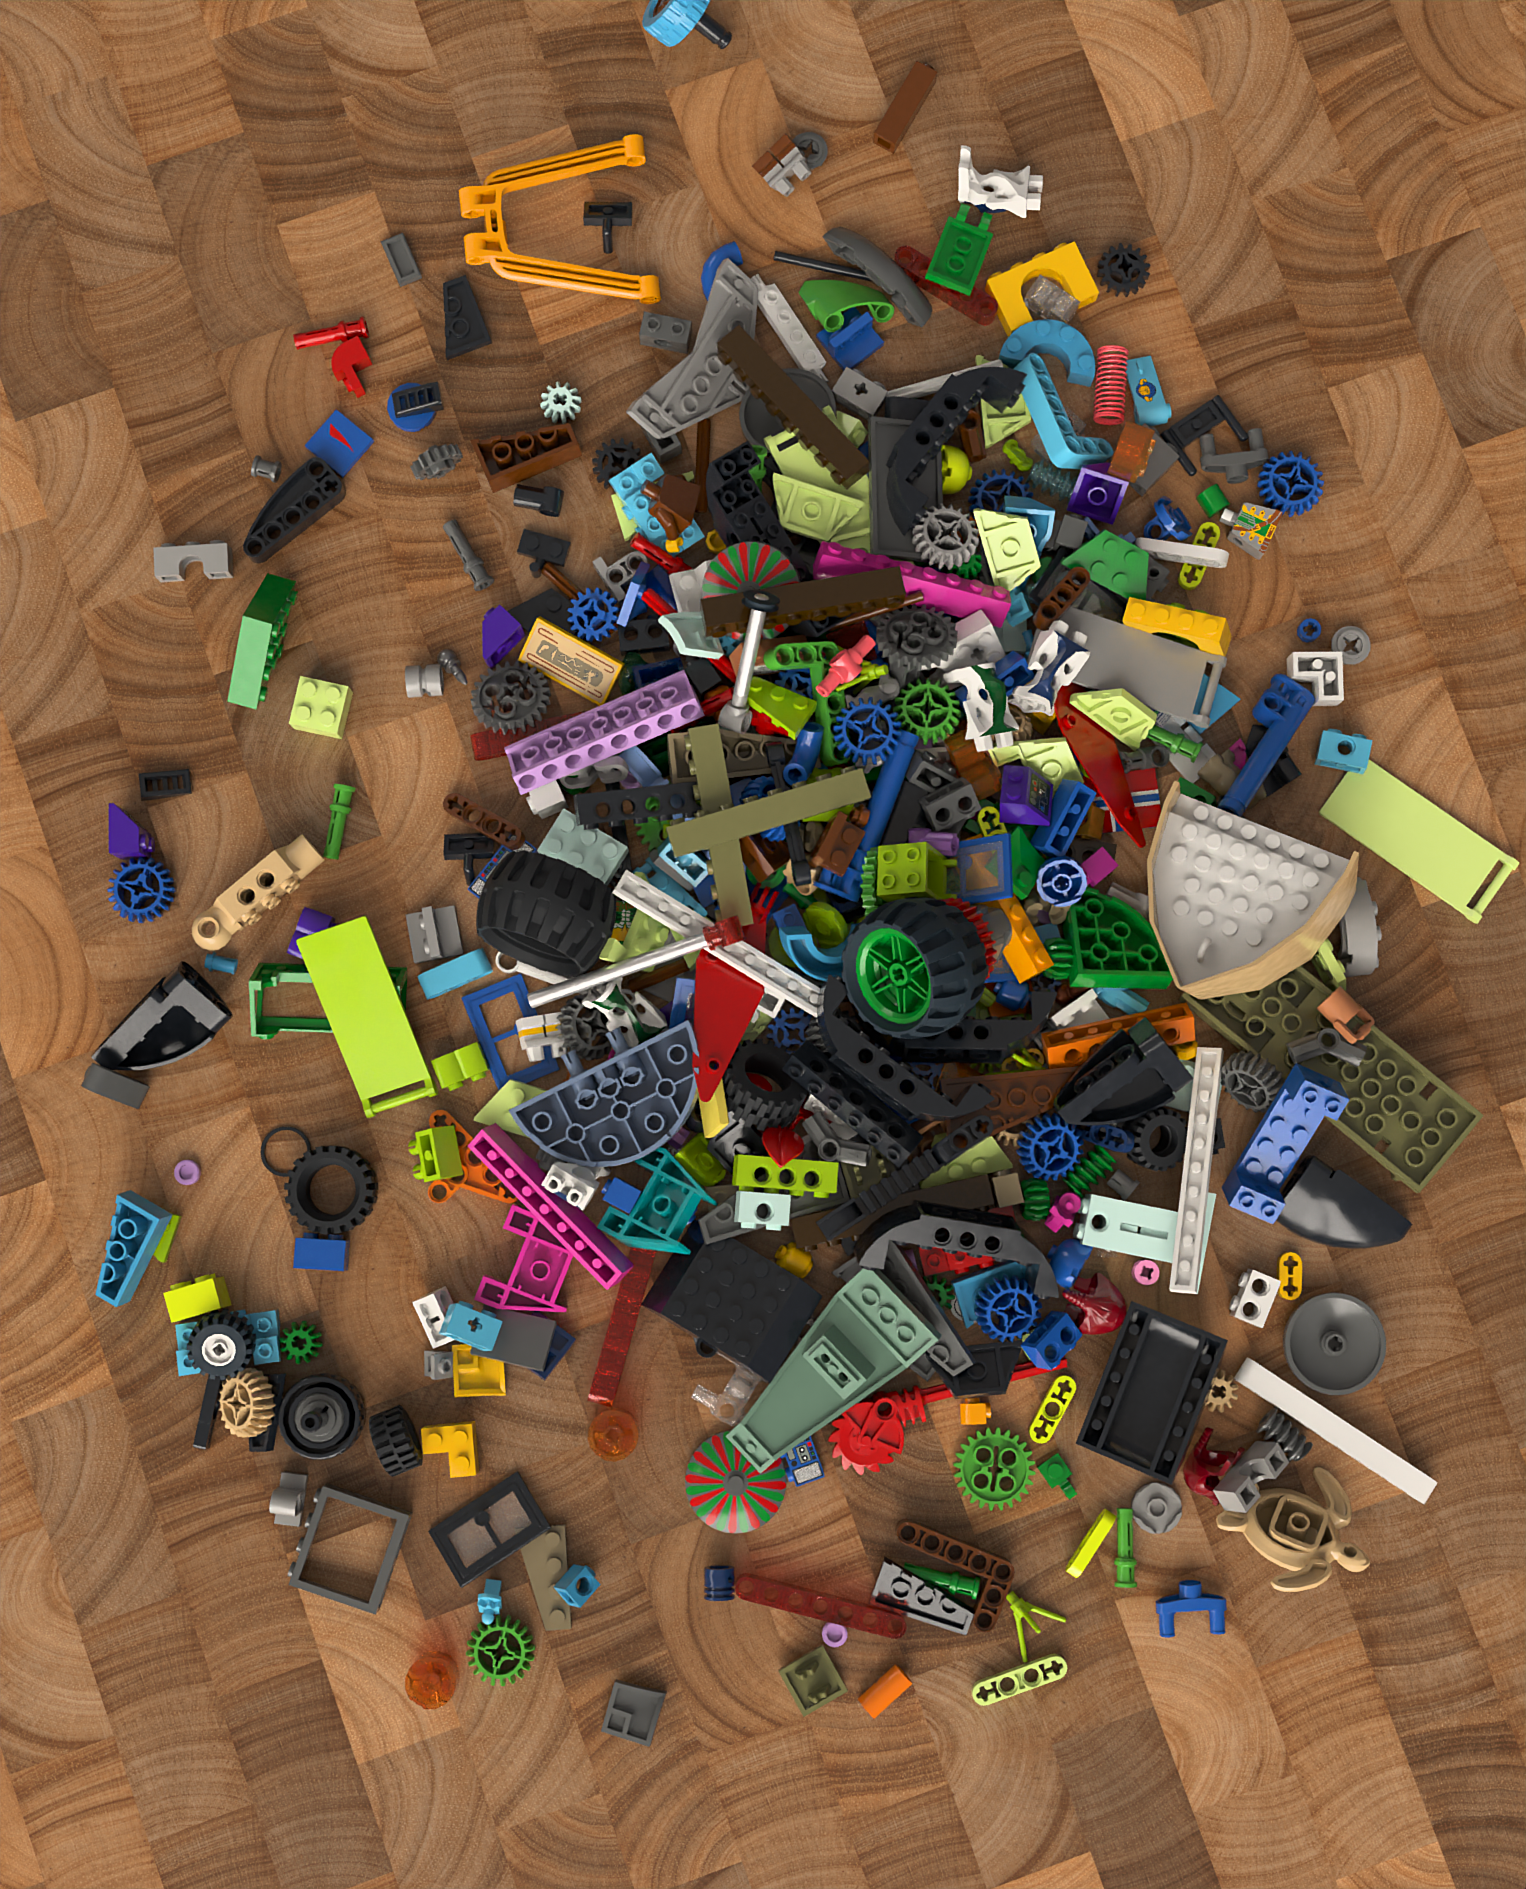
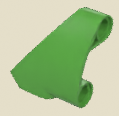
[798,280,894,332]

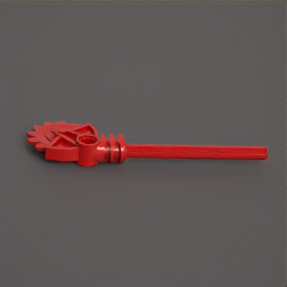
[828,1355,1067,1475]

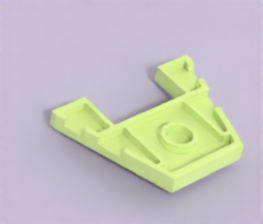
[988,737,1084,799]
[599,872,670,972]

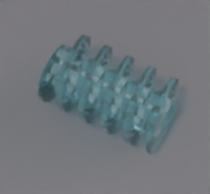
[1025,458,1078,505]

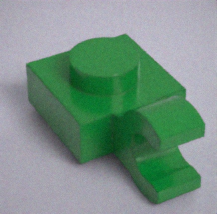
[1037,1453,1077,1500]

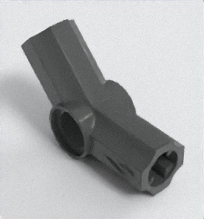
[1286,1028,1367,1067]
[802,1111,872,1167]

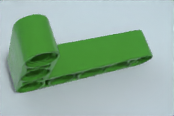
[763,641,851,767]

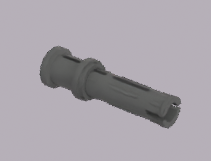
[443,520,494,591]

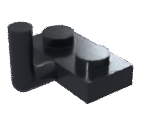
[583,202,633,254]
[517,529,571,578]
[443,833,494,886]

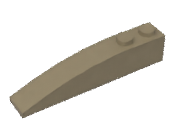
[667,729,821,784]

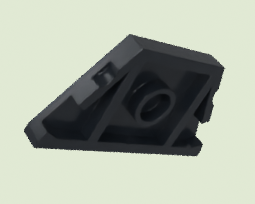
[507,588,588,643]
[707,1111,770,1179]
[925,1340,1023,1399]

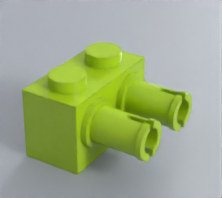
[408,1125,463,1182]

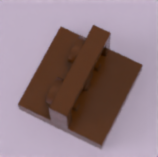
[808,811,866,877]
[739,833,790,883]

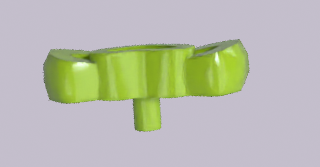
[1002,439,1033,472]

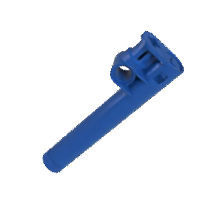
[1217,674,1315,817]
[813,729,919,902]

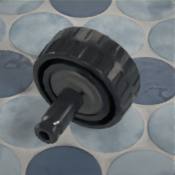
[278,1373,366,1460]

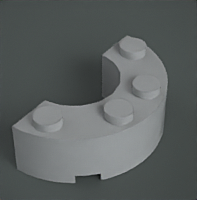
[1338,877,1382,977]

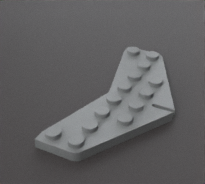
[626,258,758,439]

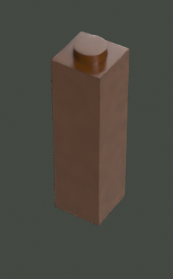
[873,61,937,154]

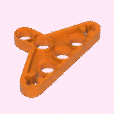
[428,1110,519,1204]

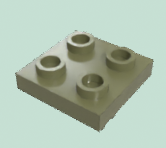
[840,1143,895,1199]
[778,1644,848,1717]

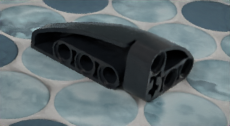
[91,961,233,1071]
[1053,1017,1194,1125]
[1276,1155,1413,1249]

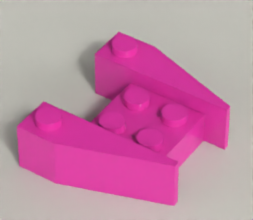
[474,1204,573,1312]

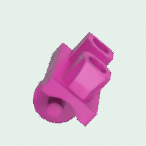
[1044,1192,1081,1233]

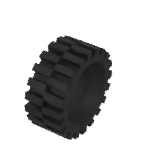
[722,1038,808,1131]
[284,1145,378,1234]

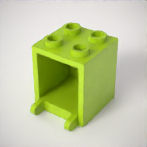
[877,842,957,903]

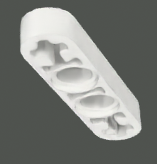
[1135,538,1229,568]

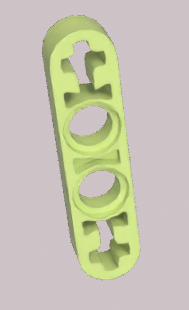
[971,1654,1067,1706]

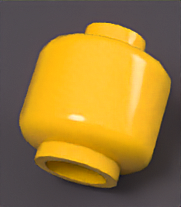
[775,1242,813,1278]

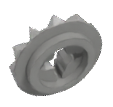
[1331,626,1370,665]

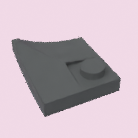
[601,1679,667,1747]

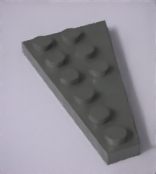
[698,1139,850,1244]
[831,1240,976,1376]

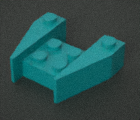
[597,1147,718,1254]

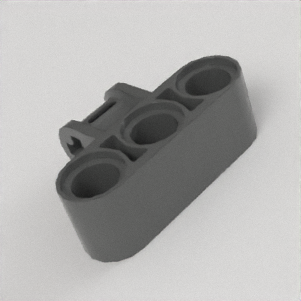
[81,1063,150,1109]

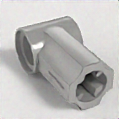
[1105,882,1149,920]

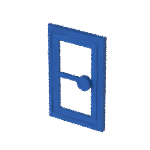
[461,973,560,1091]

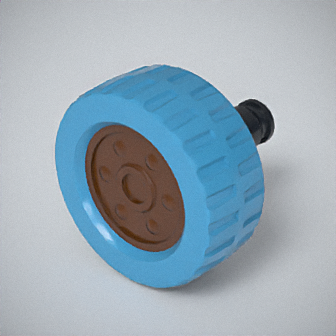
[642,0,732,49]

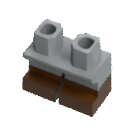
[752,134,812,197]

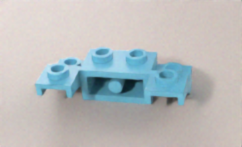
[609,452,705,557]
[175,1310,282,1376]

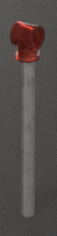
[527,915,746,1008]

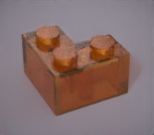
[1107,421,1156,483]
[943,728,1002,801]

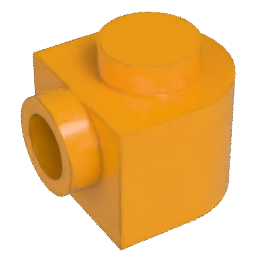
[960,1397,991,1425]

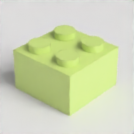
[289,676,353,739]

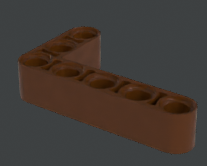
[895,1518,1015,1633]

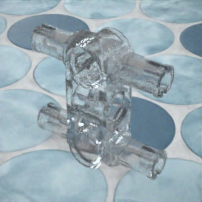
[691,1352,778,1427]

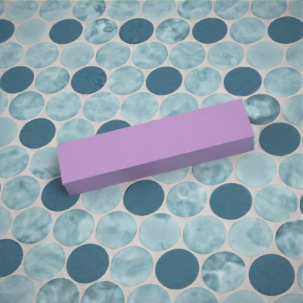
[504,670,705,795]

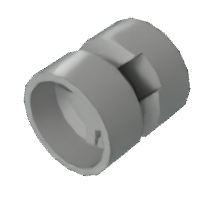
[405,664,444,698]

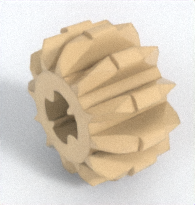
[1205,1370,1238,1413]

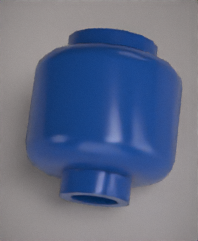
[993,980,1031,1011]

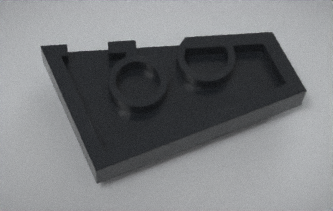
[443,275,492,360]
[249,1373,286,1452]

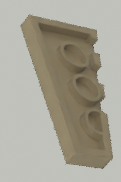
[514,1524,572,1631]

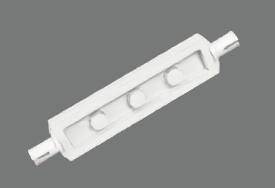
[751,274,829,383]

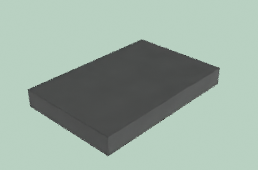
[470,1304,557,1372]

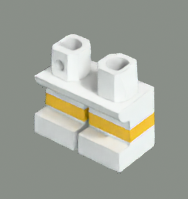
[516,1012,567,1062]

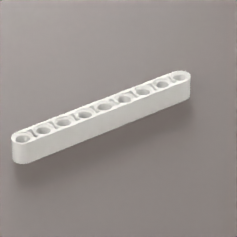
[1234,1357,1437,1504]

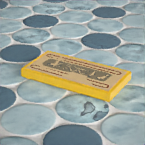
[518,616,625,706]

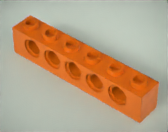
[1041,1003,1195,1069]

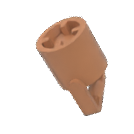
[1316,986,1375,1044]

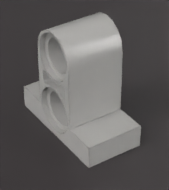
[592,551,648,607]
[269,1471,308,1527]

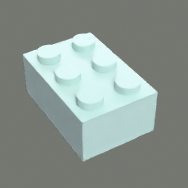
[537,808,629,886]

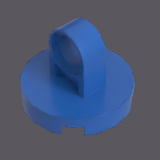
[1144,496,1192,541]

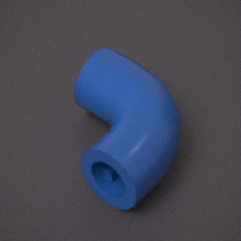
[701,241,743,301]
[783,722,824,786]

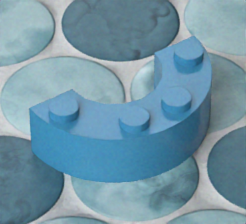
[998,319,1095,387]
[779,923,859,981]

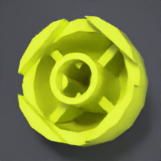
[941,445,972,494]

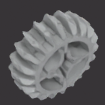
[912,503,979,570]

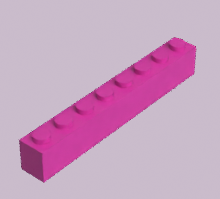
[813,541,1012,628]
[468,1123,634,1290]

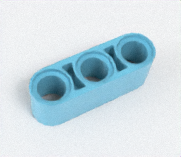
[417,948,493,1000]

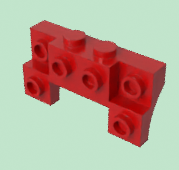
[918,1205,1016,1276]

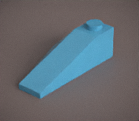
[1002,496,1055,592]

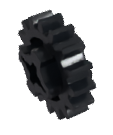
[1097,243,1150,297]
[592,438,644,493]

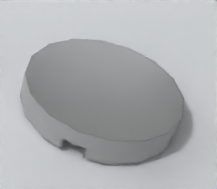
[1131,1482,1182,1534]

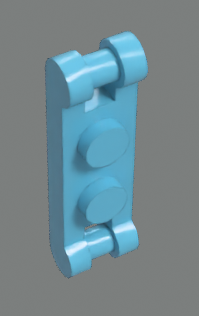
[632,857,708,917]

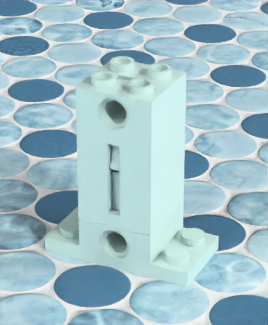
[1073,1192,1216,1294]

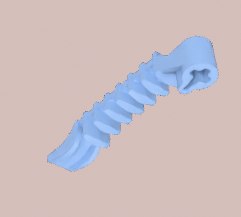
[619,746,746,871]

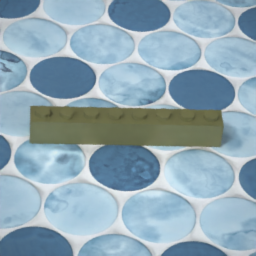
[684,724,754,929]
[666,766,871,858]

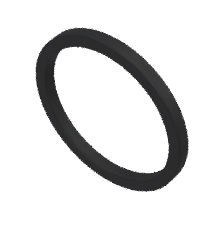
[260,1127,311,1177]

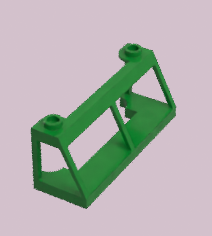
[249,962,407,1039]

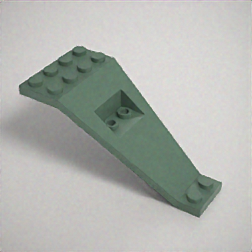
[726,1268,942,1474]

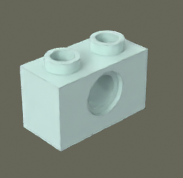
[734,1191,791,1231]

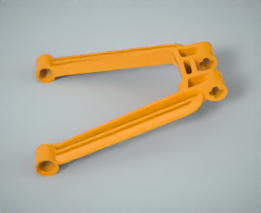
[459,134,661,304]

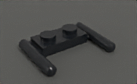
[1160,395,1248,476]

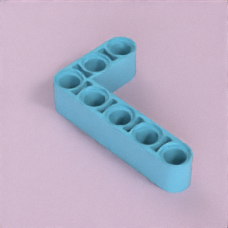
[1014,353,1114,470]

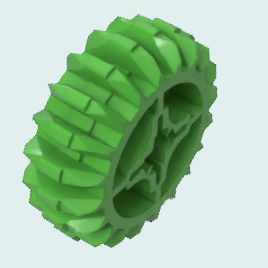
[893,678,961,745]
[466,1615,536,1686]

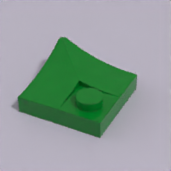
[985,825,1046,900]

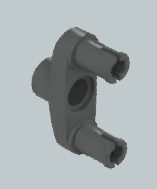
[1199,428,1269,484]

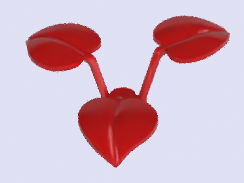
[746,1073,832,1168]

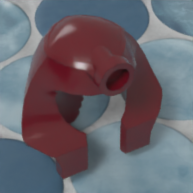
[1062,1273,1127,1335]
[1183,1427,1246,1507]

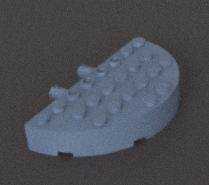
[509,1019,699,1167]

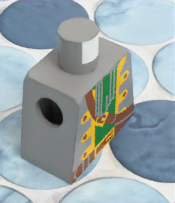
[1219,502,1283,560]

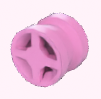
[1131,1259,1159,1285]

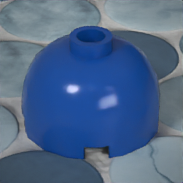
[1036,856,1087,907]
[1047,1238,1093,1290]

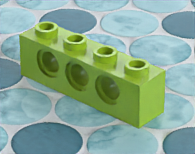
[732,1154,839,1198]

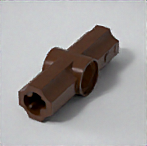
[957,407,987,463]

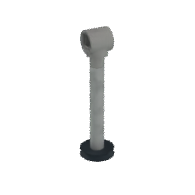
[718,590,781,734]

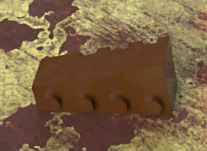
[470,423,582,493]

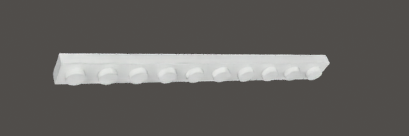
[612,870,840,1018]
[1169,1047,1224,1294]

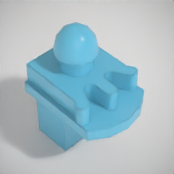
[477,1579,502,1625]

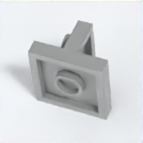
[406,905,464,964]

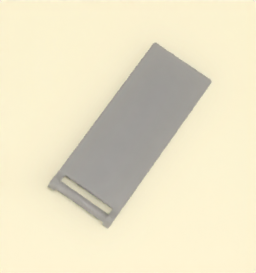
[1027,607,1227,728]

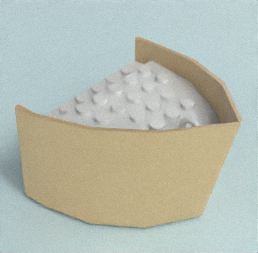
[1147,781,1359,999]

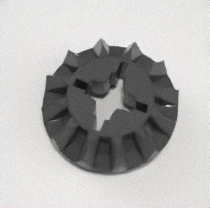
[793,132,828,171]

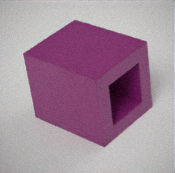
[1081,846,1119,888]

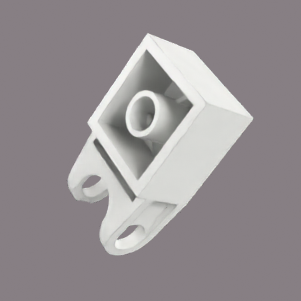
[921,609,1006,691]

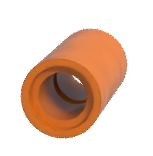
[858,1664,913,1719]

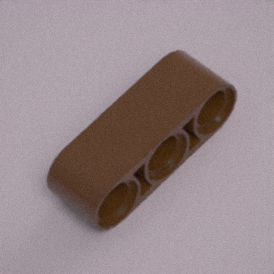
[1033,567,1090,631]

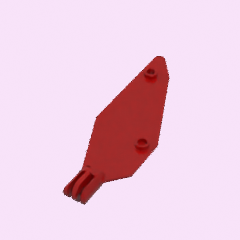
[1051,682,1146,848]
[692,882,779,1102]

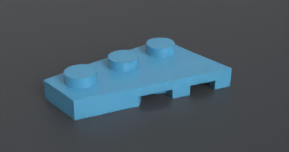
[951,1260,1026,1329]

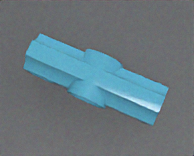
[1093,988,1150,1015]

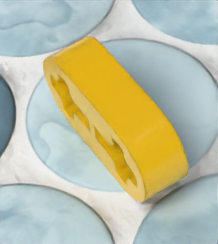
[1277,1252,1302,1300]

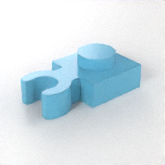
[1006,586,1034,627]

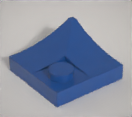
[617,561,650,627]

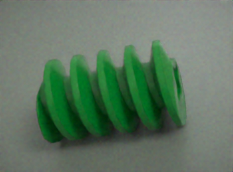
[1062,1144,1116,1199]

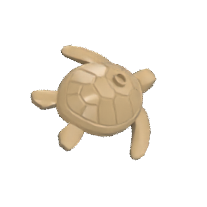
[1216,1467,1370,1592]

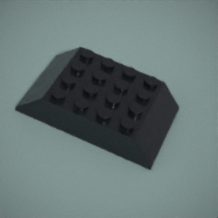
[641,1219,823,1384]
[1075,1301,1228,1485]

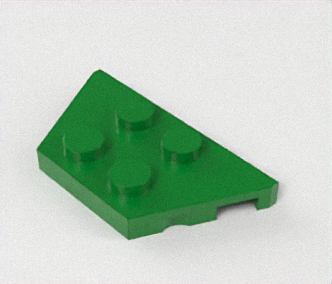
[1060,529,1149,601]

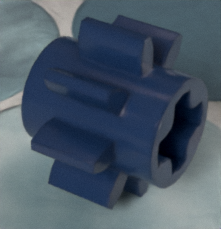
[1030,972,1061,992]

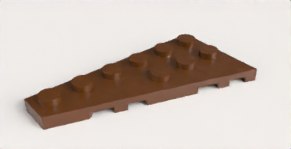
[939,1066,1080,1148]

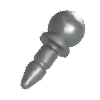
[437,649,468,685]

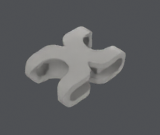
[559,751,629,789]

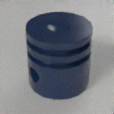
[704,1565,735,1601]

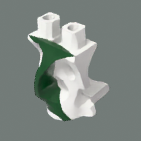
[943,663,1019,752]
[582,965,669,1048]

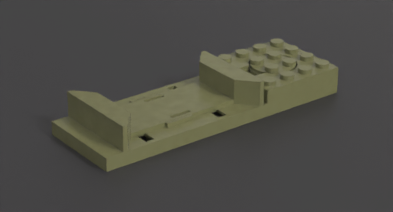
[1178,966,1484,1193]

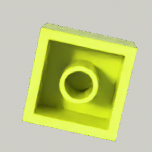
[163,1273,232,1323]

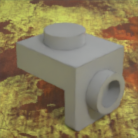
[424,1350,453,1380]

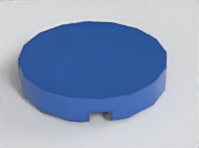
[387,383,436,432]

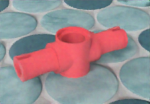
[816,635,876,697]

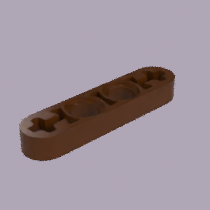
[443,793,525,850]

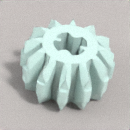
[540,381,582,424]

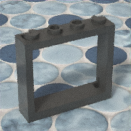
[287,1483,413,1615]

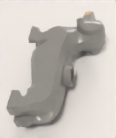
[846,673,900,773]

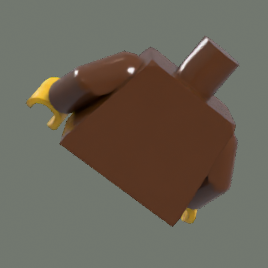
[640,474,701,553]

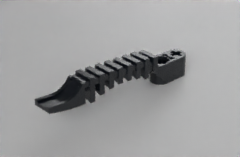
[816,1115,993,1242]

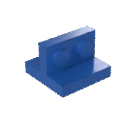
[816,307,884,371]

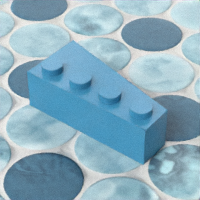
[95,1190,172,1307]

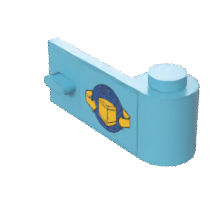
[1122,356,1172,429]

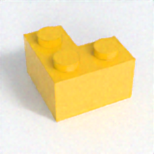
[421,1421,479,1478]

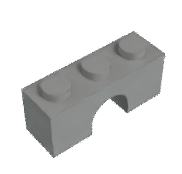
[153,540,234,582]
[1213,1441,1289,1513]

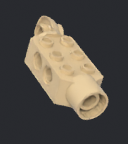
[192,834,325,950]

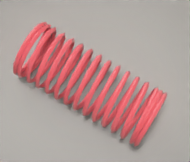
[1093,345,1129,425]

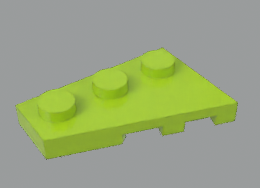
[747,675,817,740]

